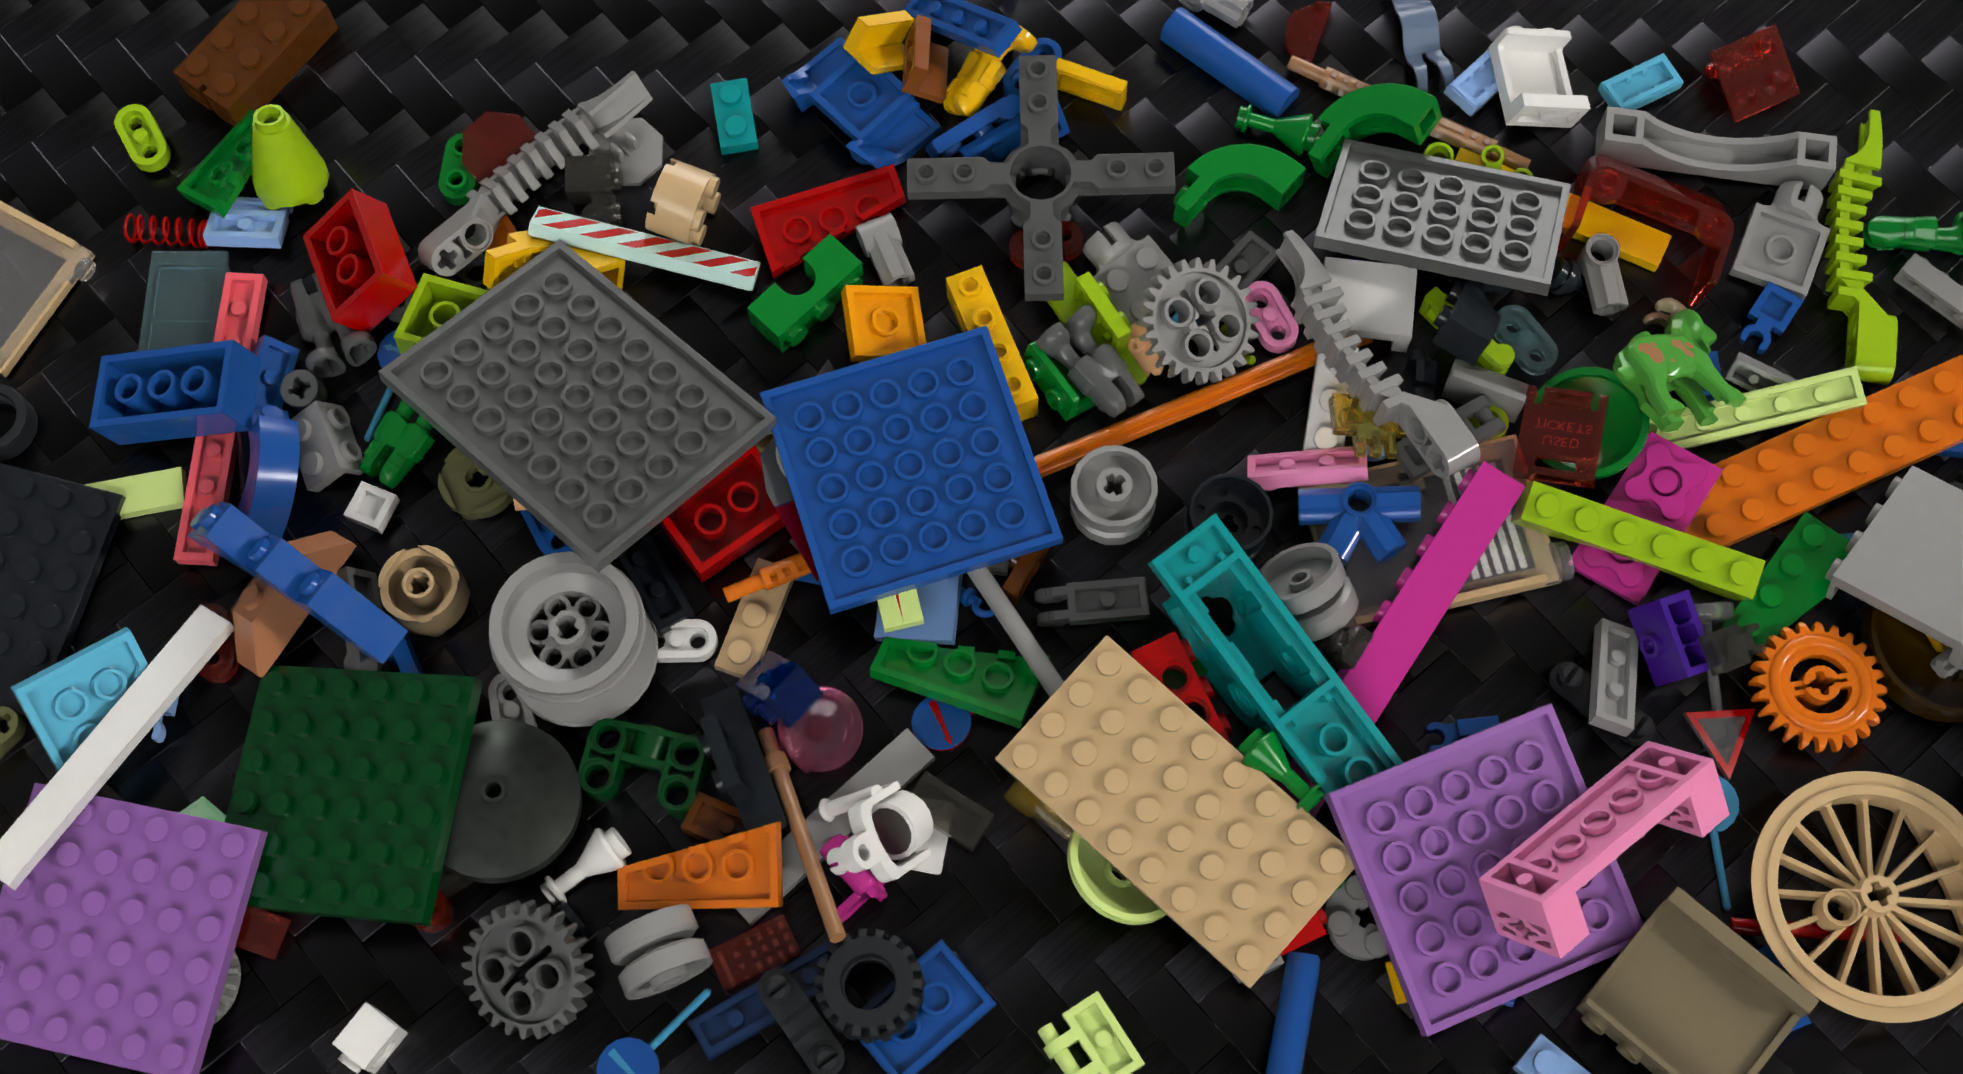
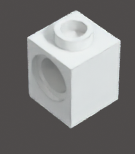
[332,1002,408,1074]

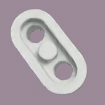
[652,619,718,663]

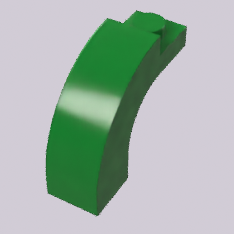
[1308,83,1442,178]
[1173,144,1306,228]

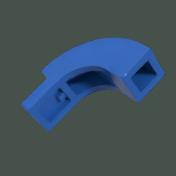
[237,405,300,538]

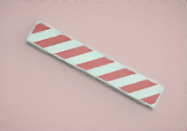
[528,206,761,291]

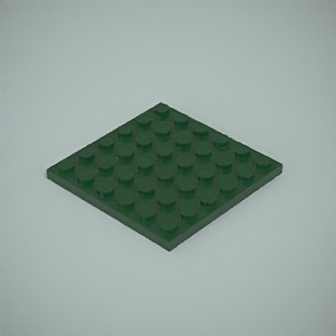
[225,665,483,926]

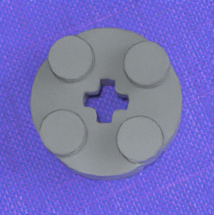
[1324,875,1388,961]

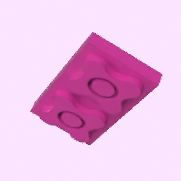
[1567,431,1723,606]

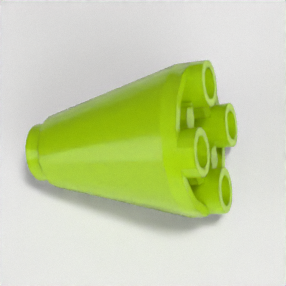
[252,104,329,210]

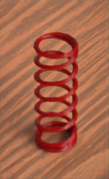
[123,213,211,249]

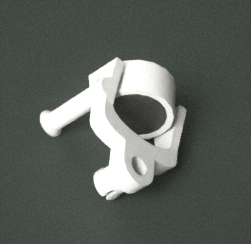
[819,781,933,883]

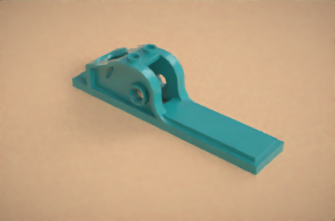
[1148,513,1403,804]

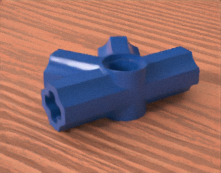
[1298,482,1421,565]

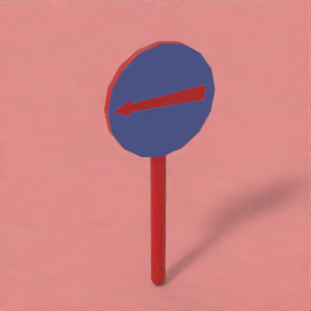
[911,686,1040,752]

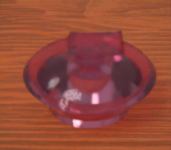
[778,686,863,775]

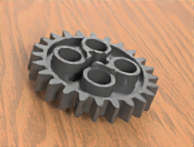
[461,899,595,1039]

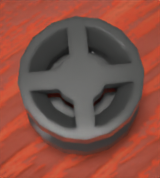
[280,369,328,412]

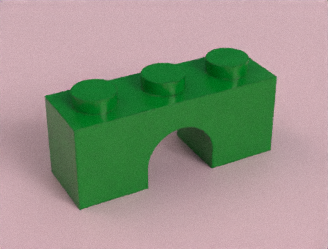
[747,234,864,353]

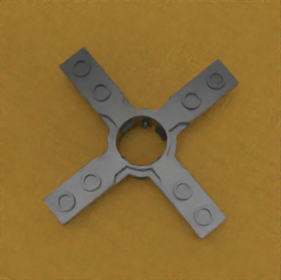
[907,55,1176,301]

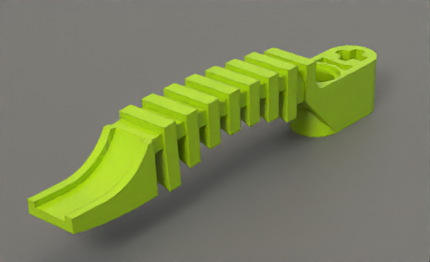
[1824,109,1898,385]

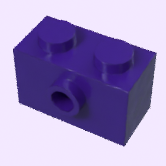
[1627,590,1717,687]

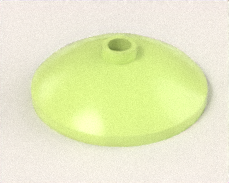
[1067,831,1166,925]

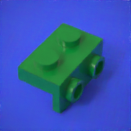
[1022,341,1096,422]

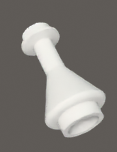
[540,827,632,906]

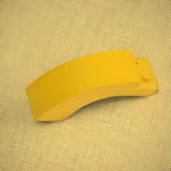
[483,230,626,290]

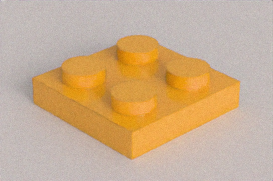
[841,285,926,362]

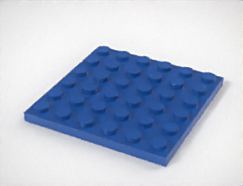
[760,325,1063,615]

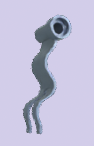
[1392,0,1454,93]

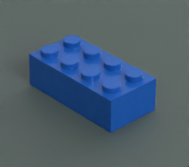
[89,340,261,445]

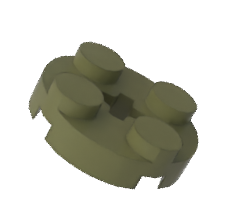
[438,448,513,521]

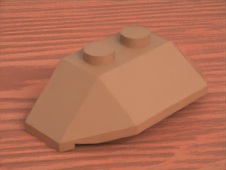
[230,531,357,679]

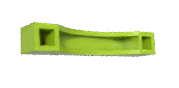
[1510,481,1766,601]

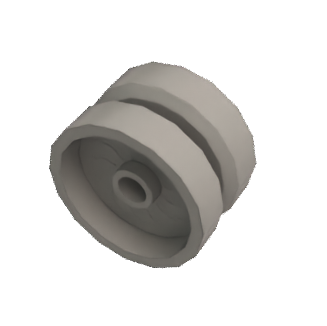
[1070,445,1158,545]
[1259,542,1359,642]
[604,904,713,1000]

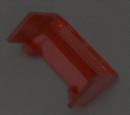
[1557,155,1734,307]

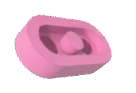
[1245,281,1299,354]

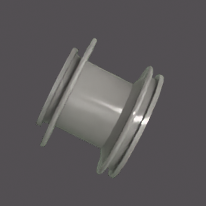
[489,551,658,727]

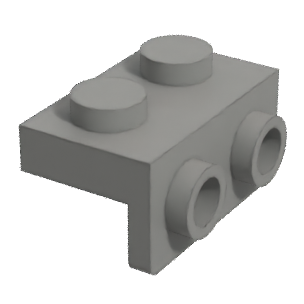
[290,400,364,492]

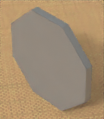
[588,118,663,186]

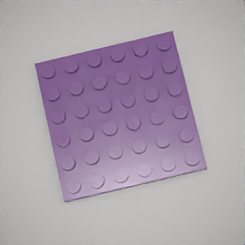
[1324,703,1643,1037]
[0,783,268,1074]

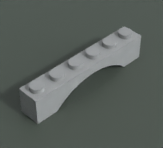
[1594,106,1837,191]

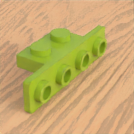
[1047,261,1147,386]

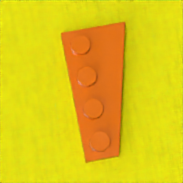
[617,821,783,910]

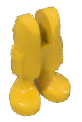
[943,25,1038,117]

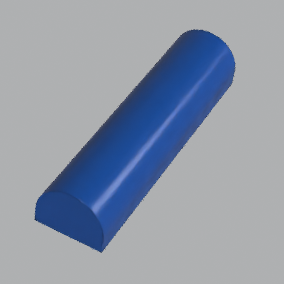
[1160,7,1300,119]
[1265,952,1321,1074]

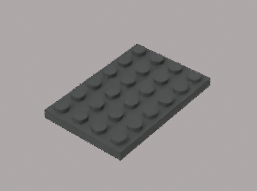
[1313,139,1571,296]

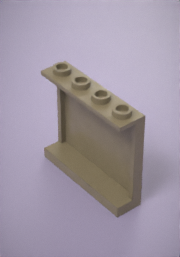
[1575,886,1820,1074]

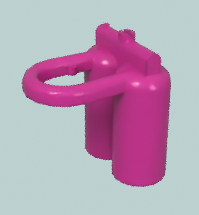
[819,833,888,923]

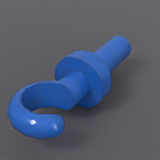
[960,586,994,618]

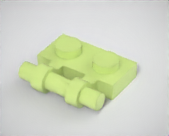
[1037,991,1145,1074]

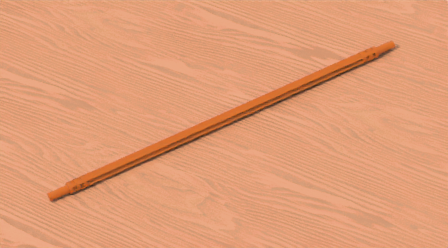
[722,336,1373,603]

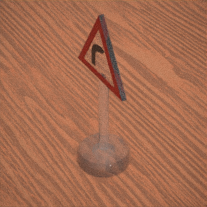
[1683,602,1755,780]

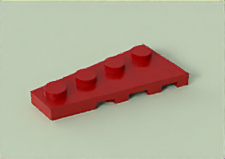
[750,164,906,279]

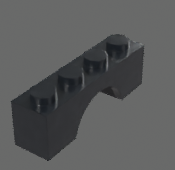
[1432,277,1510,366]

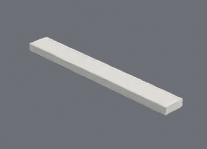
[0,604,234,891]

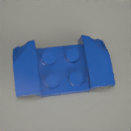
[782,36,941,169]

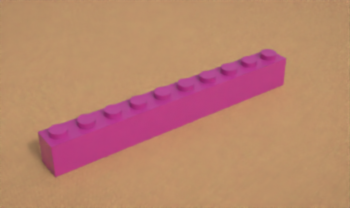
[1270,461,1526,818]

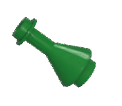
[1235,104,1321,157]
[1238,728,1325,813]

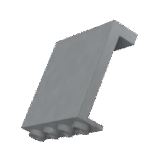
[1825,465,1963,670]

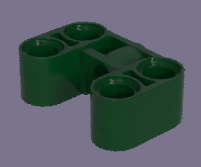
[578,718,710,819]

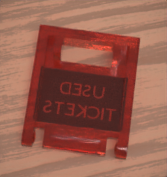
[1513,385,1610,489]

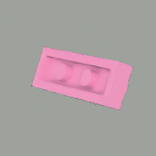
[1247,445,1369,491]

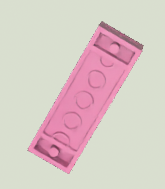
[1478,741,1730,959]

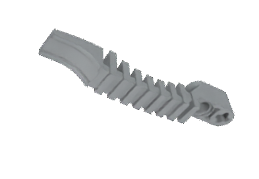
[418,71,653,276]
[1275,230,1481,478]

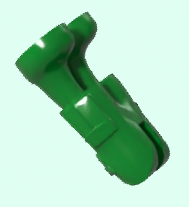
[1860,211,1963,256]
[360,399,435,489]

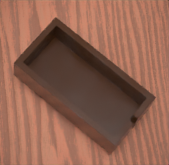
[173,0,339,126]

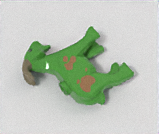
[1613,298,1747,433]

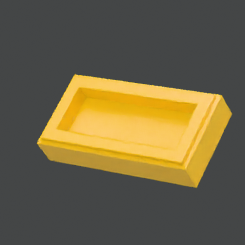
[1056,58,1128,111]

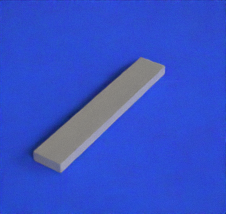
[735,728,935,926]

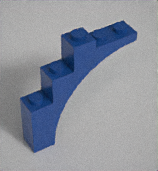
[187,501,408,664]

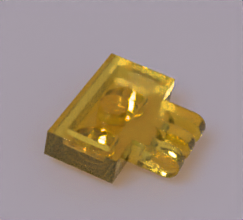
[1328,393,1407,459]

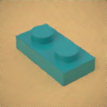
[710,78,759,155]

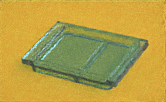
[138,250,230,352]

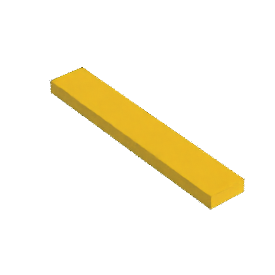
[1454,147,1672,272]

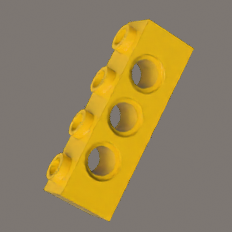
[946,265,1038,421]

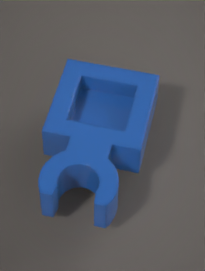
[1738,281,1804,355]

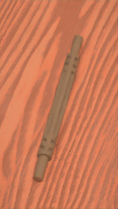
[1287,55,1531,169]

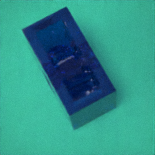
[735,650,824,729]

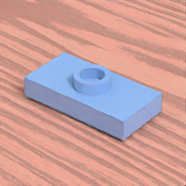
[1443,49,1498,117]

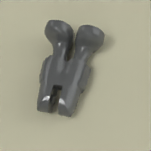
[290,272,377,378]
[1036,304,1144,418]

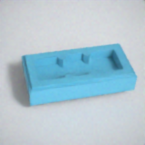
[1597,53,1684,110]

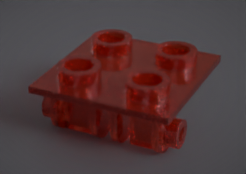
[1704,24,1800,122]

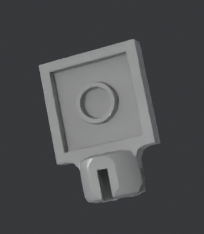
[1728,180,1831,300]
[1083,222,1184,325]

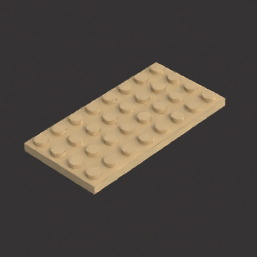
[995,635,1355,989]

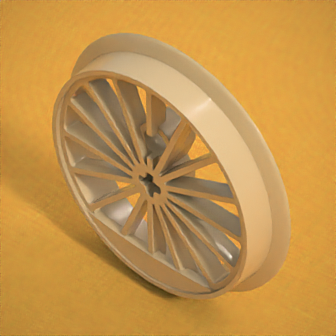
[1751,771,1963,1023]

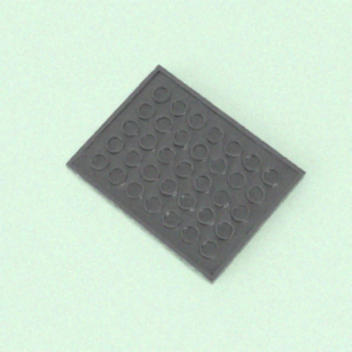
[378,240,777,573]

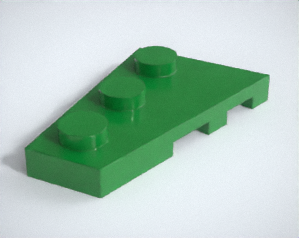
[176,109,255,218]

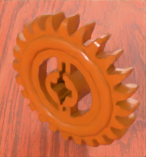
[1748,621,1887,753]

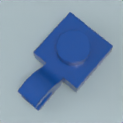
[1424,715,1499,752]

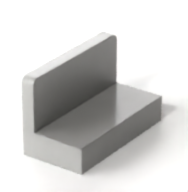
[1441,358,1529,424]

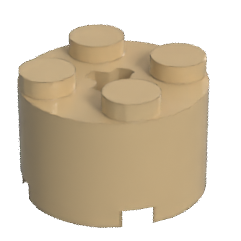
[646,158,721,246]
[378,545,470,637]

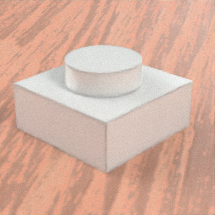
[343,481,400,534]

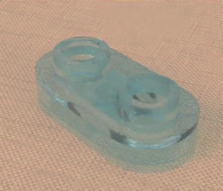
[1494,305,1558,376]

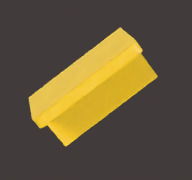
[843,10,915,75]

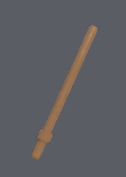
[758,727,846,943]

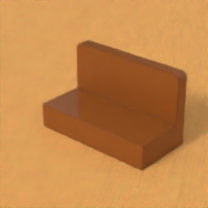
[901,15,949,103]

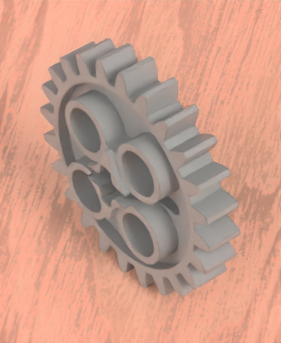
[1136,257,1260,385]

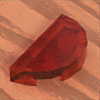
[1284,1,1333,63]

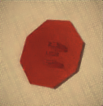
[461,111,535,183]

